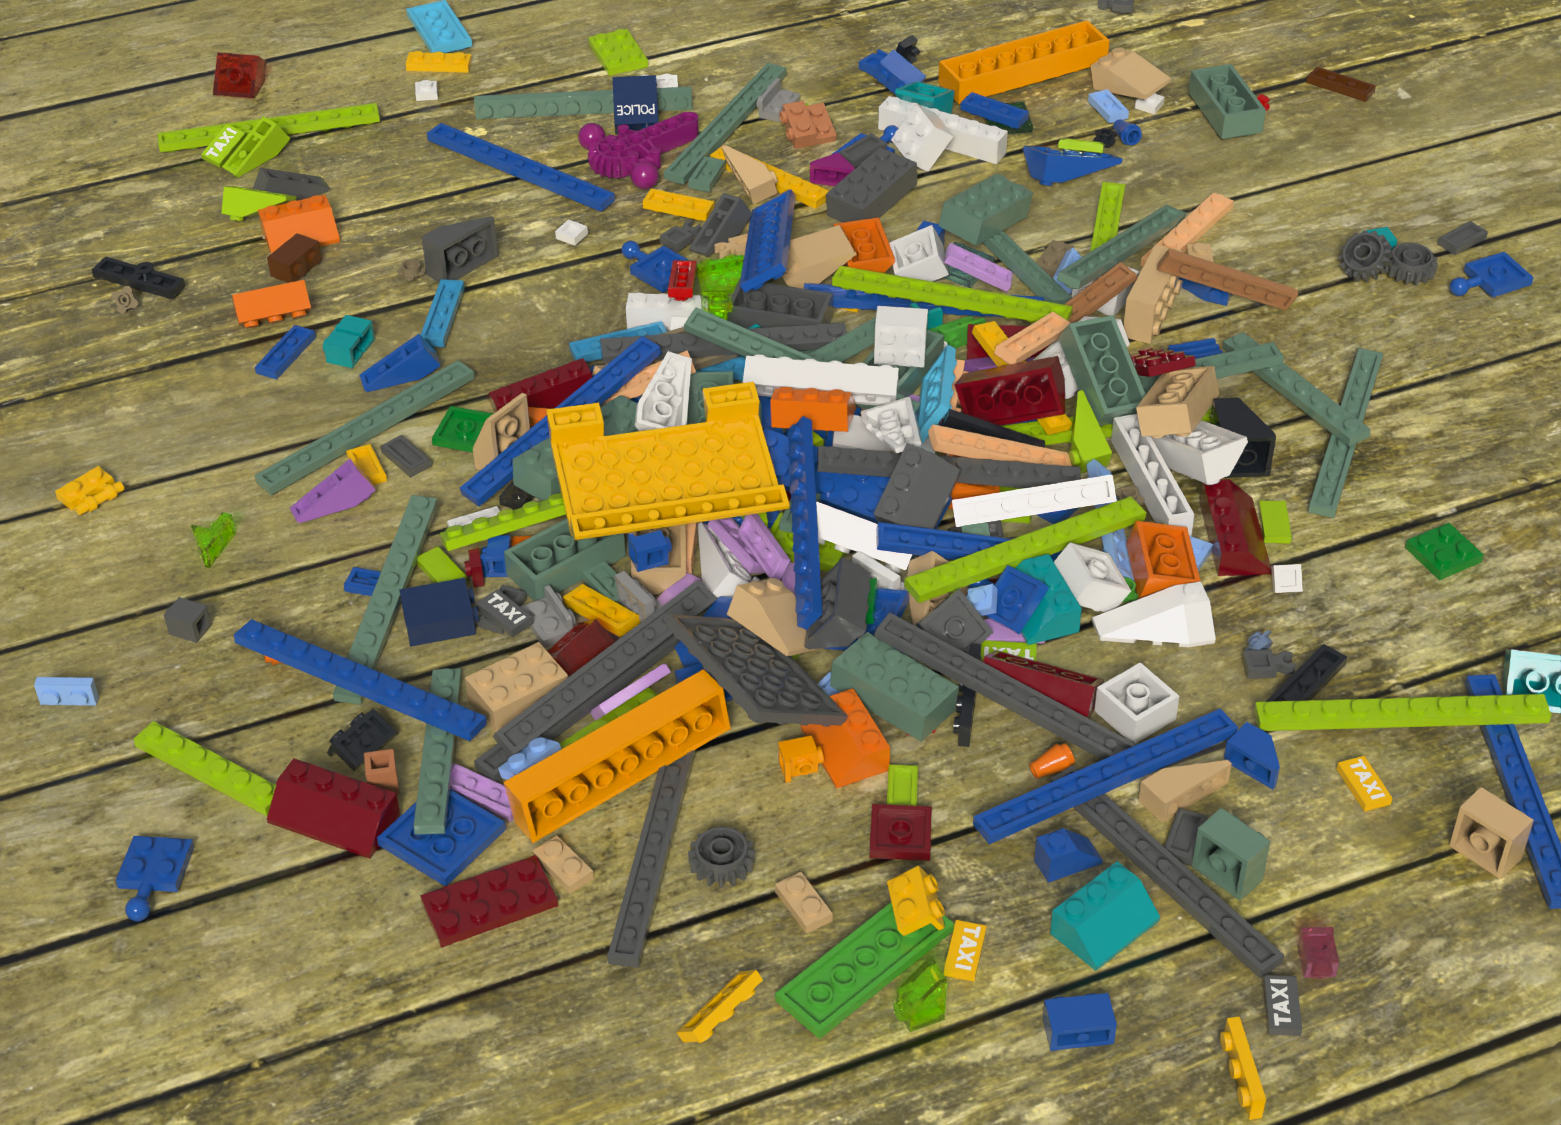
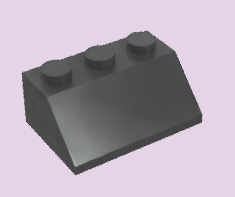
[873,443,961,529]
[804,557,871,649]

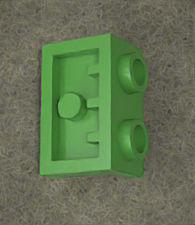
[929,315,986,348]

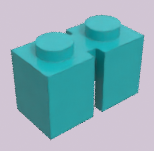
[323,315,375,369]

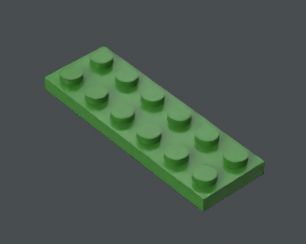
[775,902,954,1039]

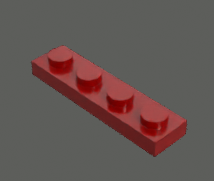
[668,260,697,301]

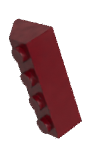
[955,356,1065,426]
[487,358,592,412]
[1200,479,1272,576]
[983,650,1105,719]
[267,758,401,859]

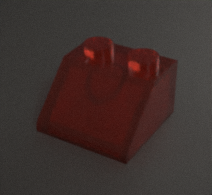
[213,52,267,99]
[547,619,615,677]

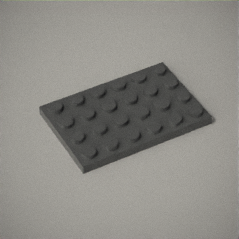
[665,614,848,727]

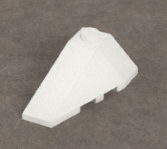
[861,396,922,453]
[698,522,760,599]
[1092,582,1216,648]

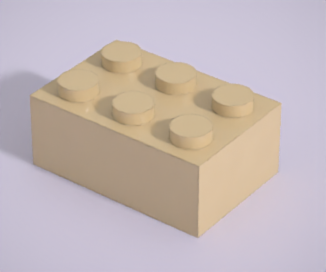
[465,642,568,733]

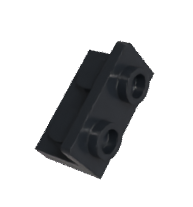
[327,708,397,771]

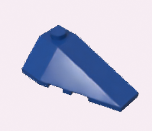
[1023,146,1123,186]

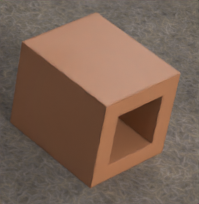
[364,749,400,794]

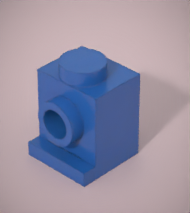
[628,530,672,572]
[480,535,511,577]

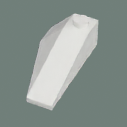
[635,351,692,431]

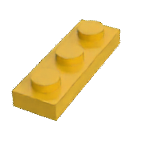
[405,51,472,73]
[643,188,715,221]
[563,584,640,637]
[676,970,763,1043]
[1220,1017,1266,1120]

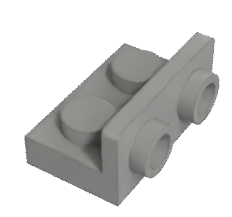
[757,78,801,123]
[615,571,663,622]
[521,585,576,648]

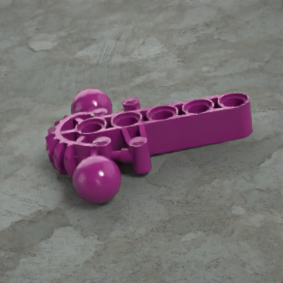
[578,111,699,190]

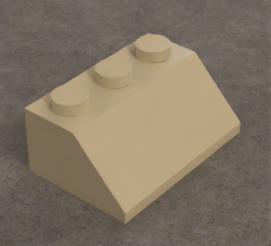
[631,524,686,595]

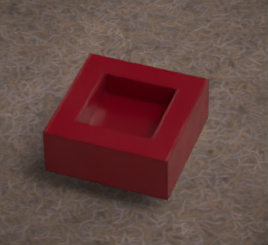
[464,548,484,587]

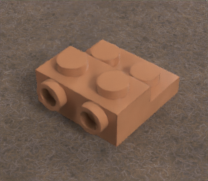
[779,100,837,149]

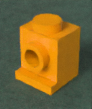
[778,735,824,783]

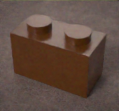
[267,233,322,283]

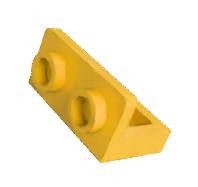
[887,866,945,936]

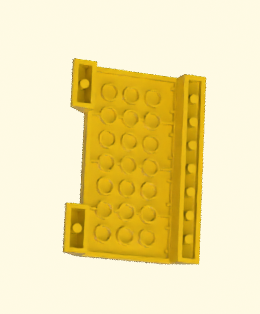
[546,382,790,540]

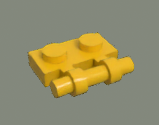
[55,466,124,515]

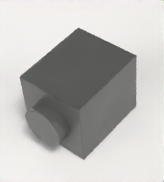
[164,597,212,643]

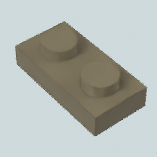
[1036,240,1074,278]

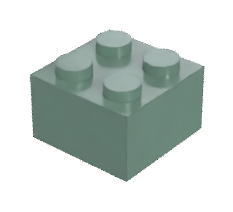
[1192,808,1271,901]

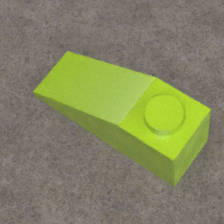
[222,116,291,178]
[221,186,297,221]
[1069,390,1112,474]

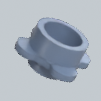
[1245,630,1273,651]

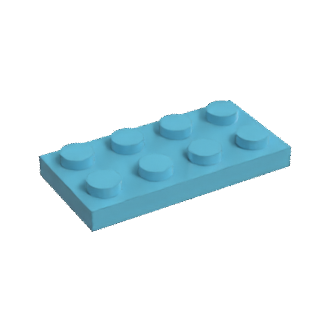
[406,0,472,53]
[917,344,957,443]

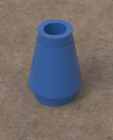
[1113,119,1142,145]

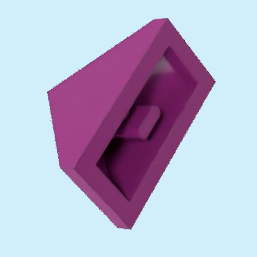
[810,152,855,186]

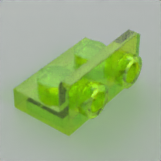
[696,254,744,296]

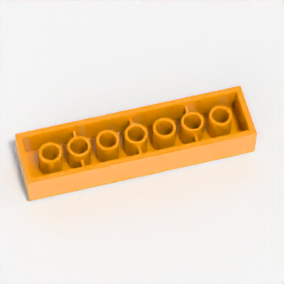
[938,20,1110,104]
[503,669,731,843]

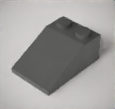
[421,216,498,283]

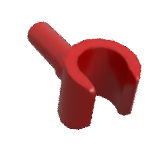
[1257,94,1270,111]

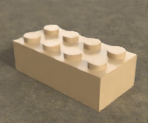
[1123,244,1183,344]
[1136,366,1219,438]

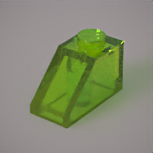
[893,957,947,1032]

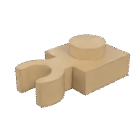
[714,233,748,260]

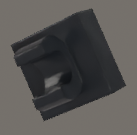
[896,35,920,64]

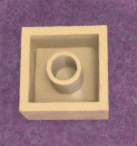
[1449,787,1534,879]

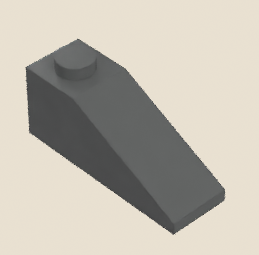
[253,168,329,201]
[688,193,752,257]

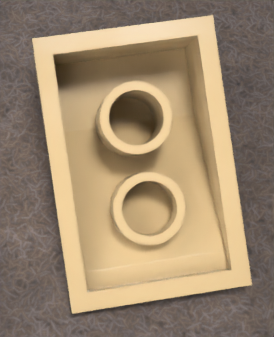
[1091,47,1171,100]
[782,225,857,289]
[473,393,530,470]
[727,578,822,656]

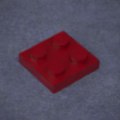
[869,804,932,861]

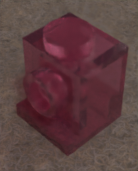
[1297,927,1339,979]

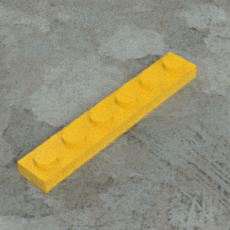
[710,145,829,209]
[972,321,1072,435]

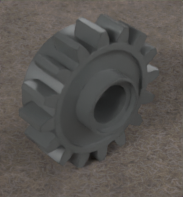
[1339,230,1393,282]
[1384,243,1438,285]
[688,826,755,888]

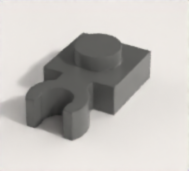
[1098,0,1134,14]
[660,220,701,252]
[1242,650,1296,679]

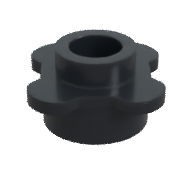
[1094,129,1117,148]

